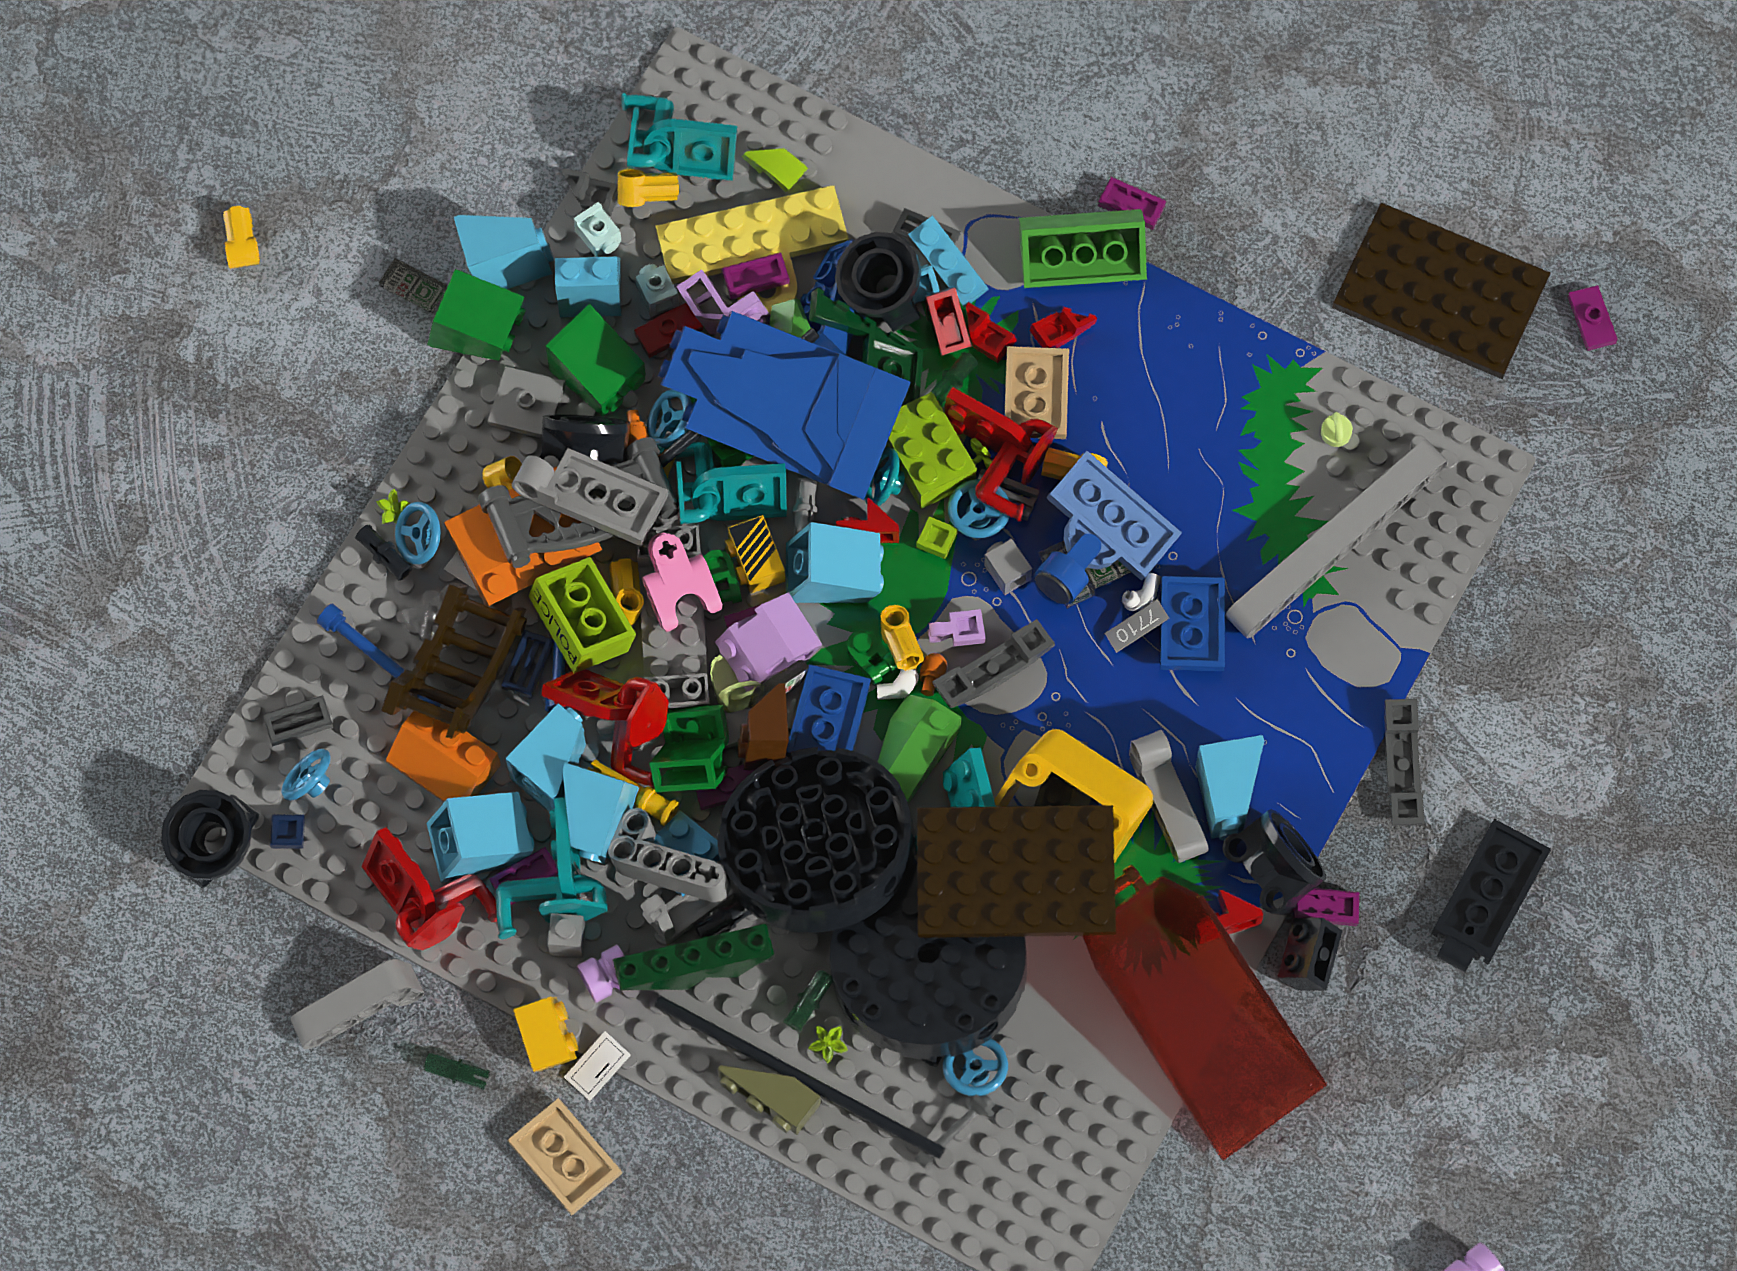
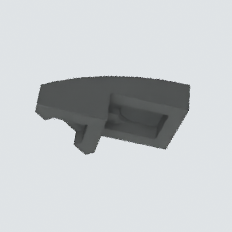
[562,168,618,216]

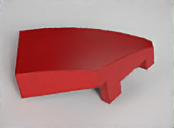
[966,302,1017,363]
[1029,307,1098,348]

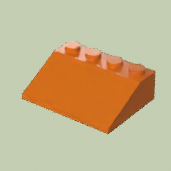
[443,466,602,606]

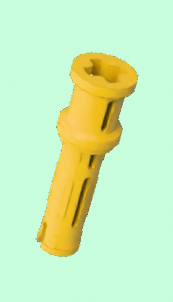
[587,759,679,827]

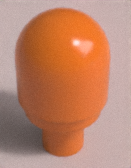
[626,410,649,446]
[919,653,947,696]

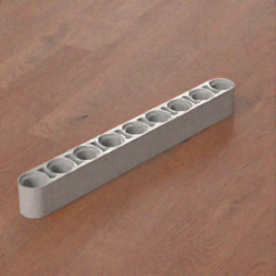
[1225,440,1448,639]

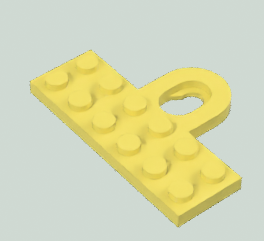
[655,185,849,314]

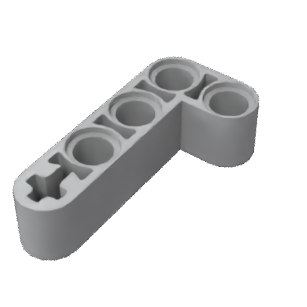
[1129,730,1209,863]
[608,808,731,902]
[290,959,424,1049]

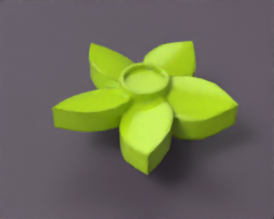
[970,438,992,469]
[376,489,411,524]
[808,1026,848,1064]

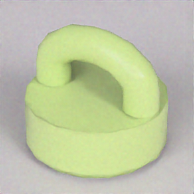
[1321,412,1353,447]

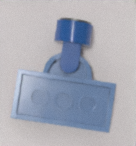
[1034,451,1182,604]

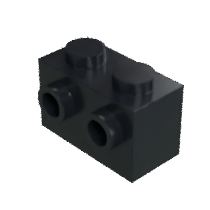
[1277,918,1343,991]

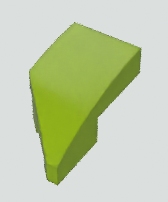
[741,148,808,192]

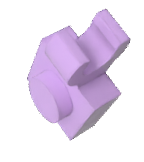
[928,609,986,647]

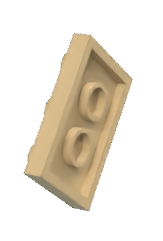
[1004,346,1069,439]
[508,1098,622,1216]

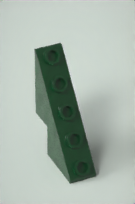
[613,924,774,990]

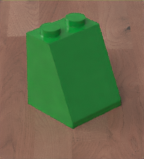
[427,269,526,361]
[545,304,646,417]

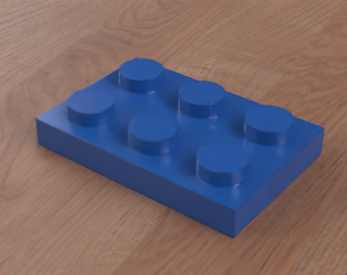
[1160,576,1225,671]
[786,664,871,757]

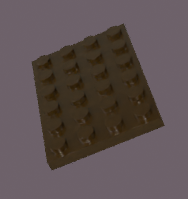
[1332,202,1551,380]
[917,805,1116,938]

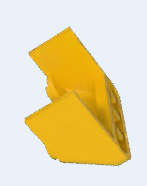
[994,729,1153,863]

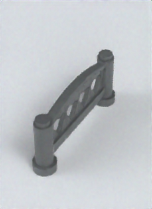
[478,437,679,568]

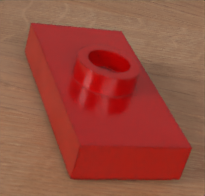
[634,303,703,358]

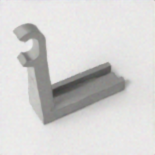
[640,863,735,946]

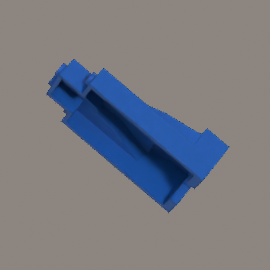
[658,311,911,500]

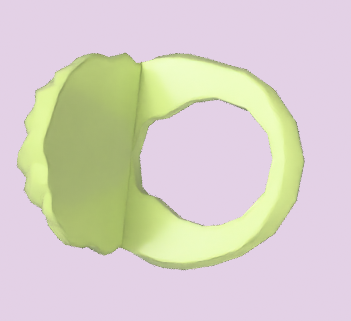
[710,654,764,713]

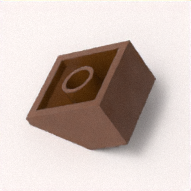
[737,683,789,770]

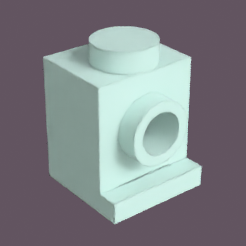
[574,202,622,257]
[635,264,679,317]

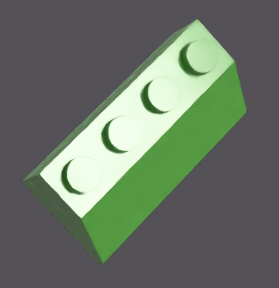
[1019,209,1147,288]

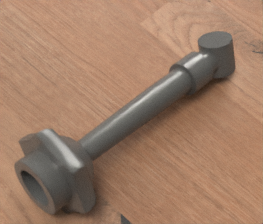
[915,1095,995,1169]

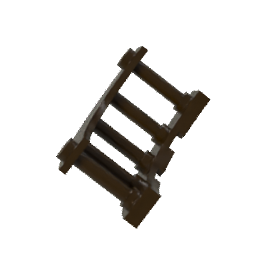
[381,582,527,739]

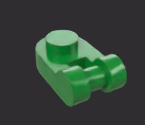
[704,550,742,604]
[847,630,898,686]

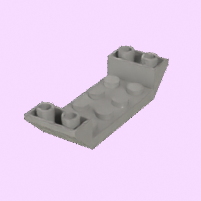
[636,525,709,708]

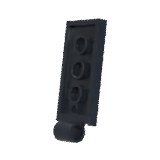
[1431,819,1551,973]

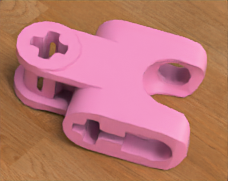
[642,532,722,633]

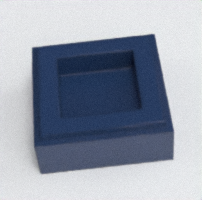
[270,814,305,849]

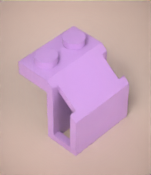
[676,270,771,334]
[715,592,822,692]

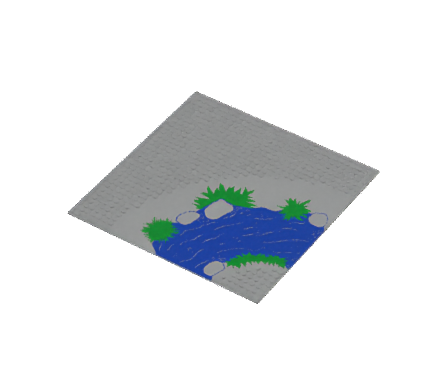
[177,27,1536,1271]

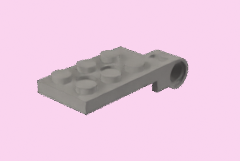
[512,448,668,546]

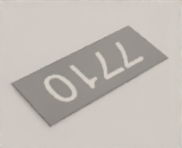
[1104,599,1169,653]

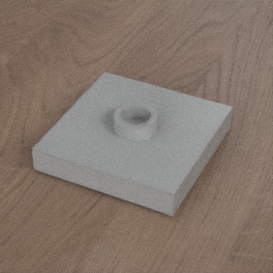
[488,366,565,439]

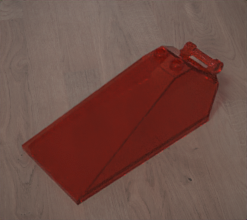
[1082,865,1327,1161]

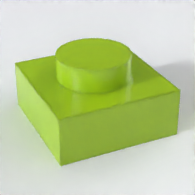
[916,516,958,559]

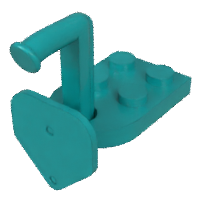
[621,93,737,181]
[658,442,787,524]
[914,748,996,854]
[496,797,607,939]

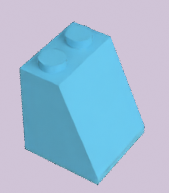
[454,215,554,289]
[555,257,621,318]
[786,522,884,603]
[505,703,586,813]
[1195,735,1264,840]
[562,762,639,863]
[426,792,534,883]

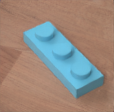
[908,215,989,308]

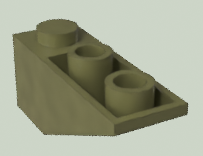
[718,1065,821,1135]

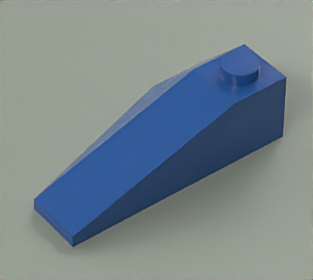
[800,239,855,356]

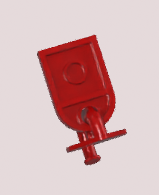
[944,387,1058,522]
[541,669,669,789]
[361,827,497,950]

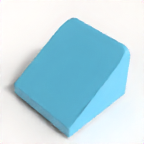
[912,264,940,303]

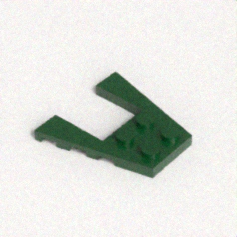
[809,288,924,406]

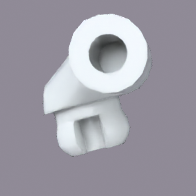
[1122,573,1161,612]
[877,669,919,700]

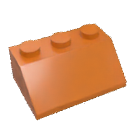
[386,710,501,802]

